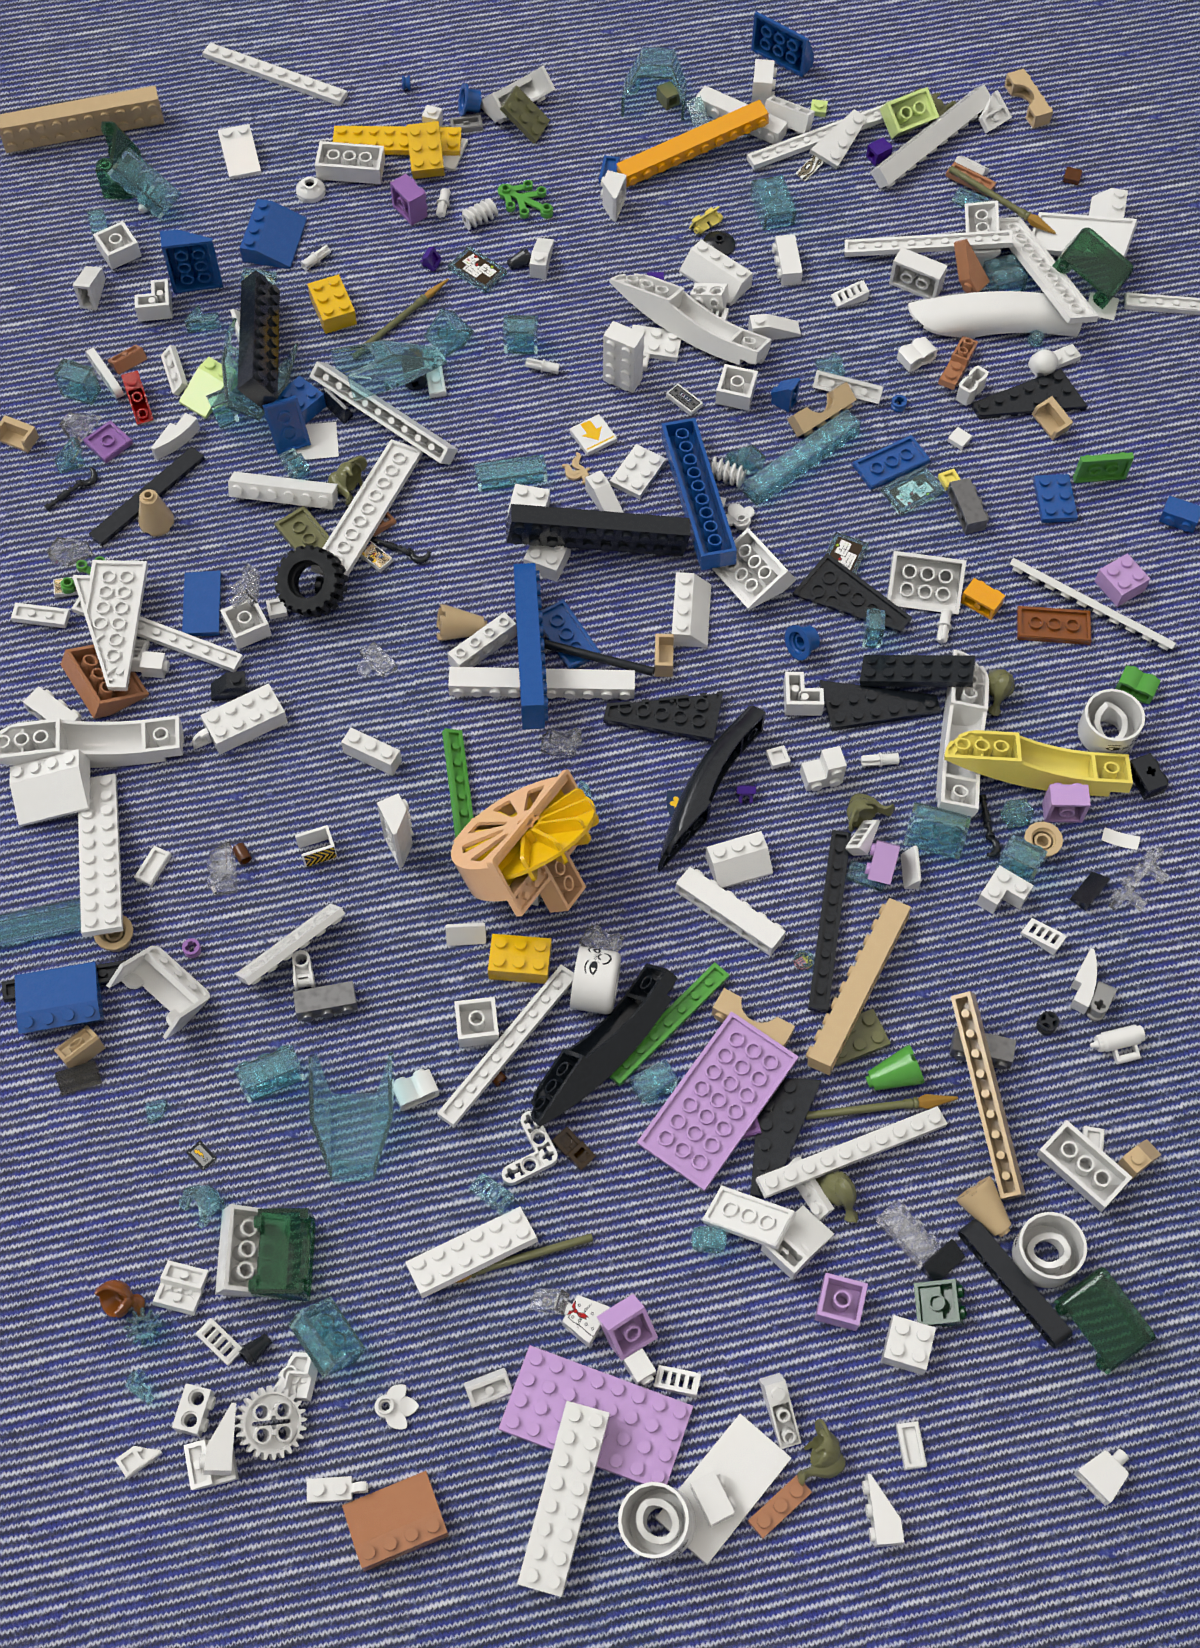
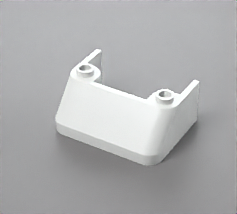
[481,65,555,124]
[107,946,210,1040]

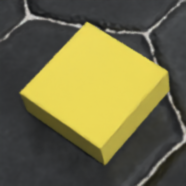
[938,469,961,491]

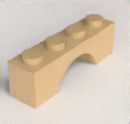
[1004,69,1053,128]
[787,382,857,437]
[711,988,795,1047]

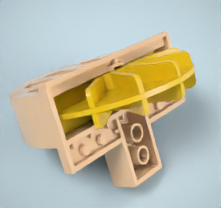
[451,769,599,917]

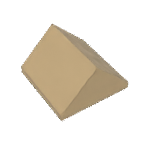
[54,1025,105,1073]

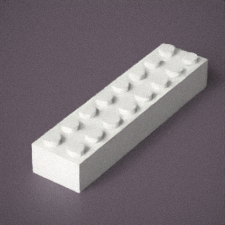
[517,1401,610,1597]

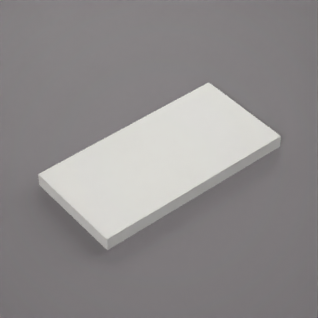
[1032,212,1137,261]
[655,1414,791,1565]

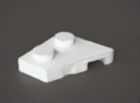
[978,90,1012,133]

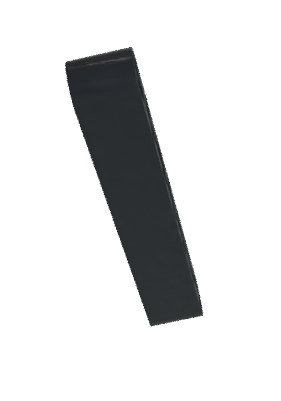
[958,1218,1073,1349]

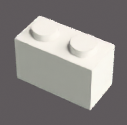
[690,1471,736,1528]

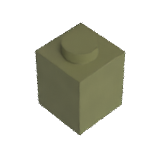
[656,81,680,110]

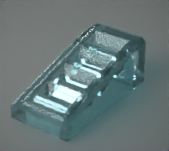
[469,1172,514,1214]

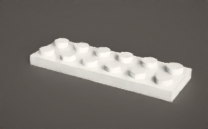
[235,904,345,985]
[405,1207,538,1298]

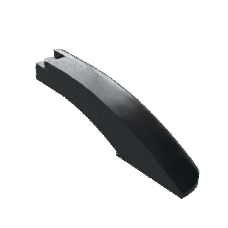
[657,705,766,871]
[530,963,678,1127]

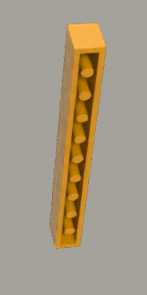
[616,99,769,188]

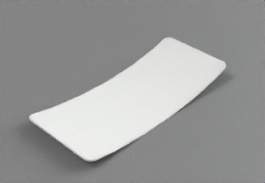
[1102,827,1140,850]

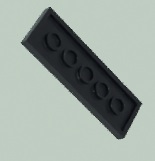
[860,655,976,687]

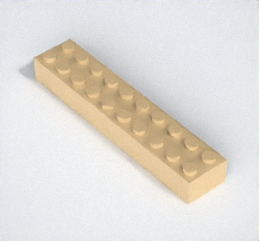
[0,86,164,153]

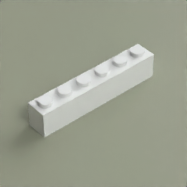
[695,86,788,144]
[228,472,338,509]
[675,867,786,956]

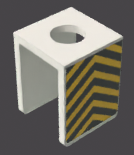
[295,825,337,867]

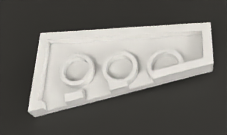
[809,109,868,169]

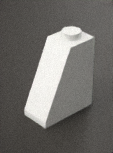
[73,266,106,310]

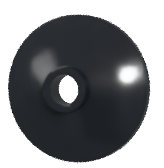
[703,231,735,256]

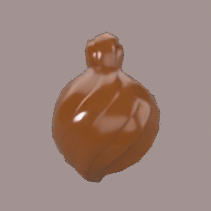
[94,1280,146,1318]

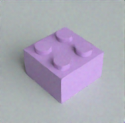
[1095,553,1150,607]
[1042,783,1091,823]
[814,1273,868,1331]
[597,1294,658,1361]

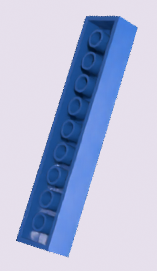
[661,418,737,570]
[513,563,548,730]

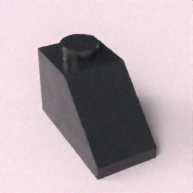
[211,671,249,701]

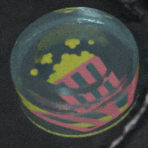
[793,950,814,971]

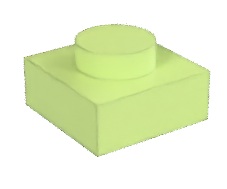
[811,99,828,117]

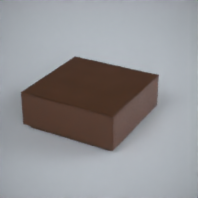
[1063,166,1083,185]

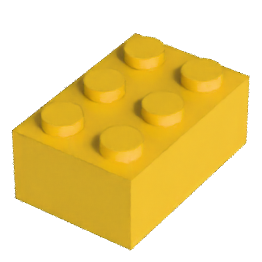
[406,121,445,179]
[307,274,357,334]
[488,934,552,984]

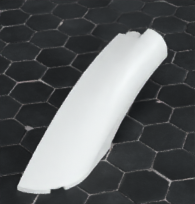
[609,273,772,365]
[908,291,1082,339]
[936,649,989,820]
[0,715,184,768]

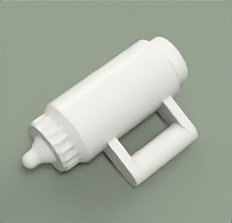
[1090,1024,1145,1064]

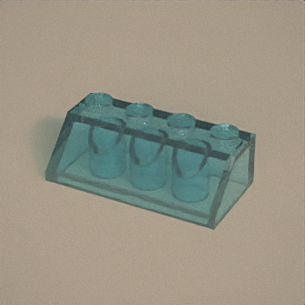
[107,147,182,219]

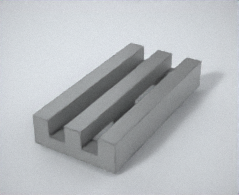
[449,115,483,133]

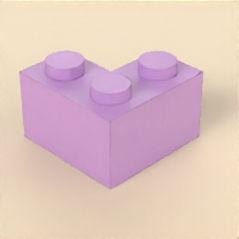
[865,840,900,885]

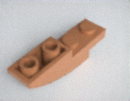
[938,336,978,390]

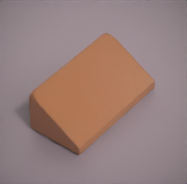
[108,344,147,374]

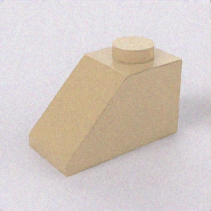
[1117,1139,1161,1180]

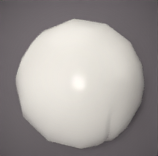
[1030,349,1058,376]

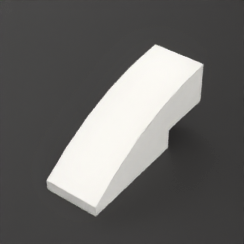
[151,413,200,460]
[1070,948,1097,1014]

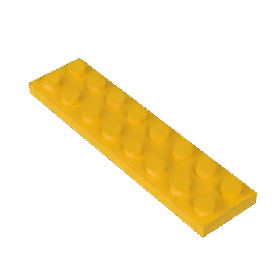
[333,126,462,156]

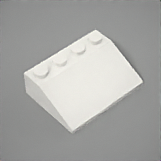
[712,528,796,610]
[887,551,967,615]
[9,749,90,827]
[215,1204,291,1297]

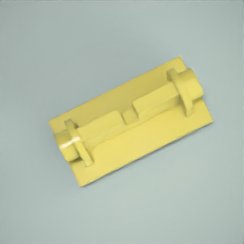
[689,206,723,234]

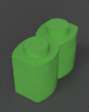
[1115,665,1161,704]

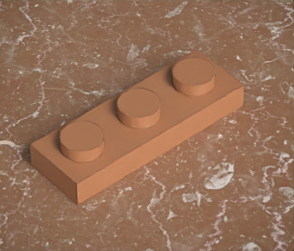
[946,162,996,197]
[747,1475,812,1539]

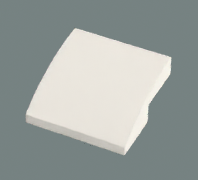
[153,1260,209,1316]
[184,1439,239,1491]

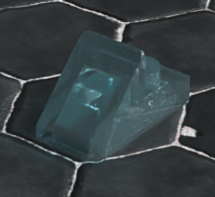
[184,305,221,333]
[54,437,85,473]

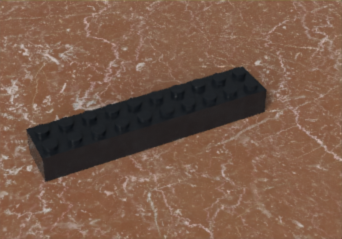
[237,270,280,410]
[506,504,691,557]

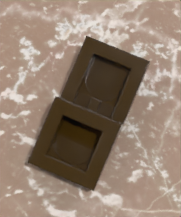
[551,1127,596,1170]

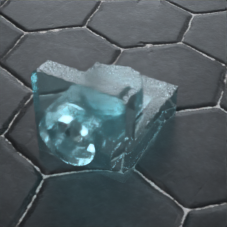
[125,1368,154,1405]

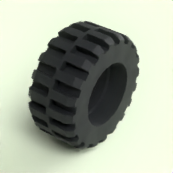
[274,545,348,617]

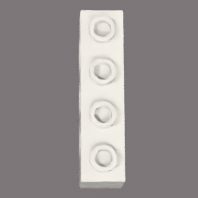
[448,612,517,667]

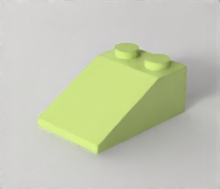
[880,87,939,139]
[179,357,238,419]

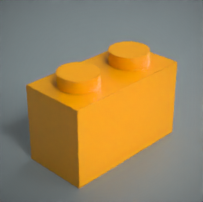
[960,578,1005,620]

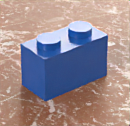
[1159,495,1200,533]

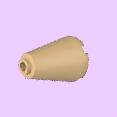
[138,489,174,537]
[436,604,487,641]
[956,1176,1011,1237]

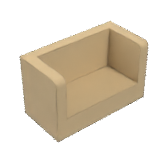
[1032,396,1073,440]
[0,415,39,453]
[654,634,674,677]

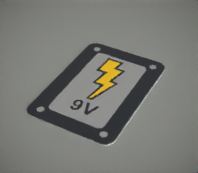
[187,1141,217,1170]

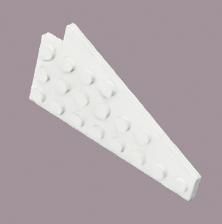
[73,560,148,691]

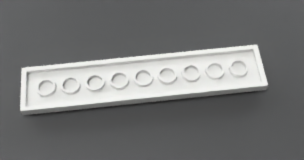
[999,217,1099,324]
[311,439,423,576]
[78,774,123,937]

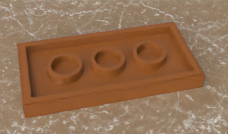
[1016,606,1091,645]

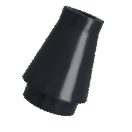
[507,249,531,270]
[239,1333,272,1365]

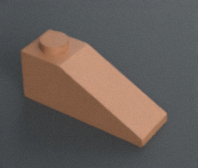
[954,239,990,293]

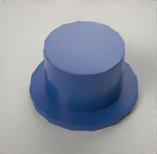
[458,83,482,116]
[785,625,820,661]

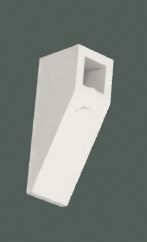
[759,1373,801,1449]
[862,1474,904,1547]

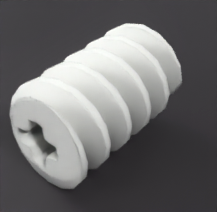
[462,198,498,230]
[710,456,747,488]

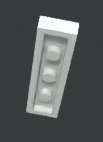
[813,370,884,404]

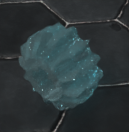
[691,1226,727,1254]
[124,1307,162,1346]

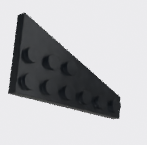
[971,369,1087,419]
[792,553,912,633]
[819,680,941,731]
[603,691,723,742]
[750,1078,822,1199]

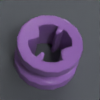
[182,938,201,959]

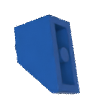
[770,378,800,413]

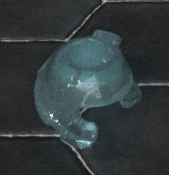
[179,1184,225,1230]

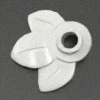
[726,503,754,530]
[375,1384,419,1430]

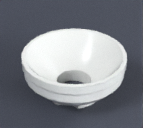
[296,177,326,203]

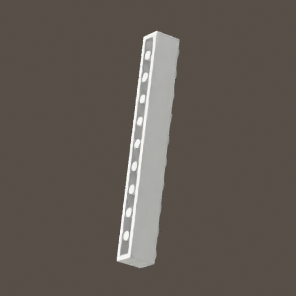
[870,84,991,188]
[309,361,458,465]
[448,667,635,700]

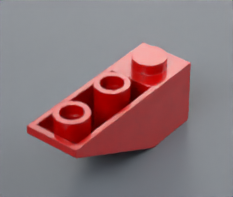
[121,370,154,425]

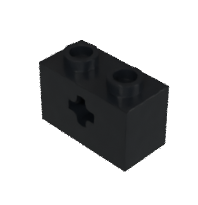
[1130,753,1169,800]

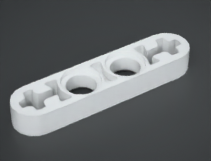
[85,348,124,399]

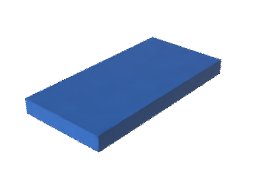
[852,435,930,490]
[182,571,222,636]
[539,599,601,669]

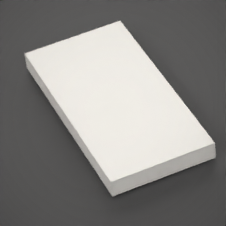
[702,1185,796,1250]

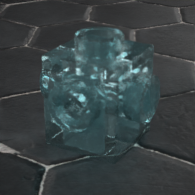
[1000,798,1034,828]

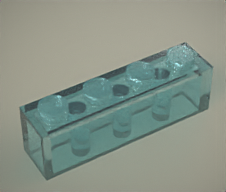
[474,454,547,492]

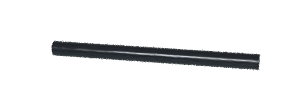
[544,639,655,676]

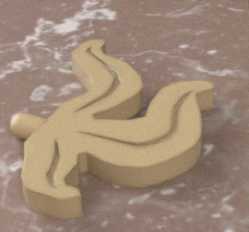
[562,452,590,484]

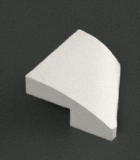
[273,1352,321,1402]

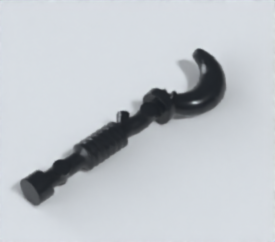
[44,467,98,511]
[370,536,431,564]
[979,794,1001,857]

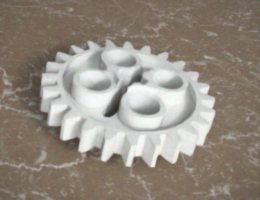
[234,1385,307,1460]

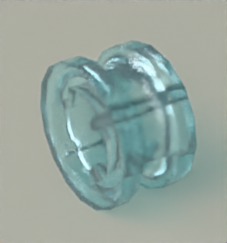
[1027,330,1045,347]

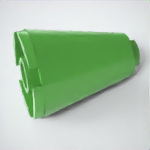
[865,1044,925,1091]

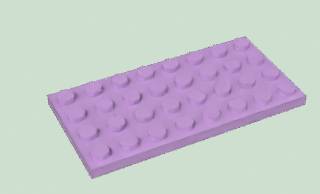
[637,1011,799,1192]
[498,1345,693,1485]

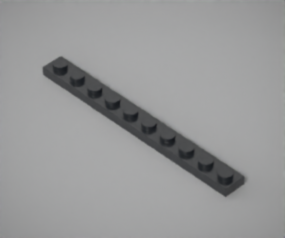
[808,830,851,1013]

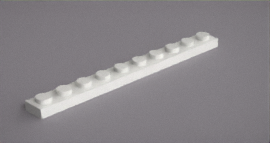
[202,43,348,106]
[747,104,884,170]
[844,230,1013,257]
[1010,558,1176,651]
[72,597,243,672]
[437,965,574,1127]
[756,1106,947,1198]

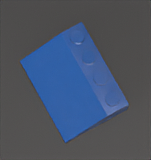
[751,11,814,77]
[240,199,307,269]
[160,229,224,293]
[15,961,105,1035]

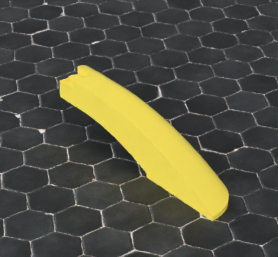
[944,730,1133,797]

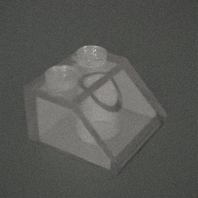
[206,841,237,895]

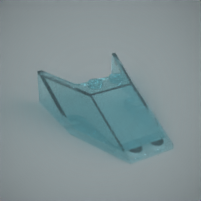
[621,47,687,120]
[221,318,298,421]
[330,340,447,401]
[308,1052,394,1182]

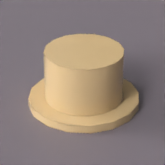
[1024,821,1063,860]
[94,915,134,952]

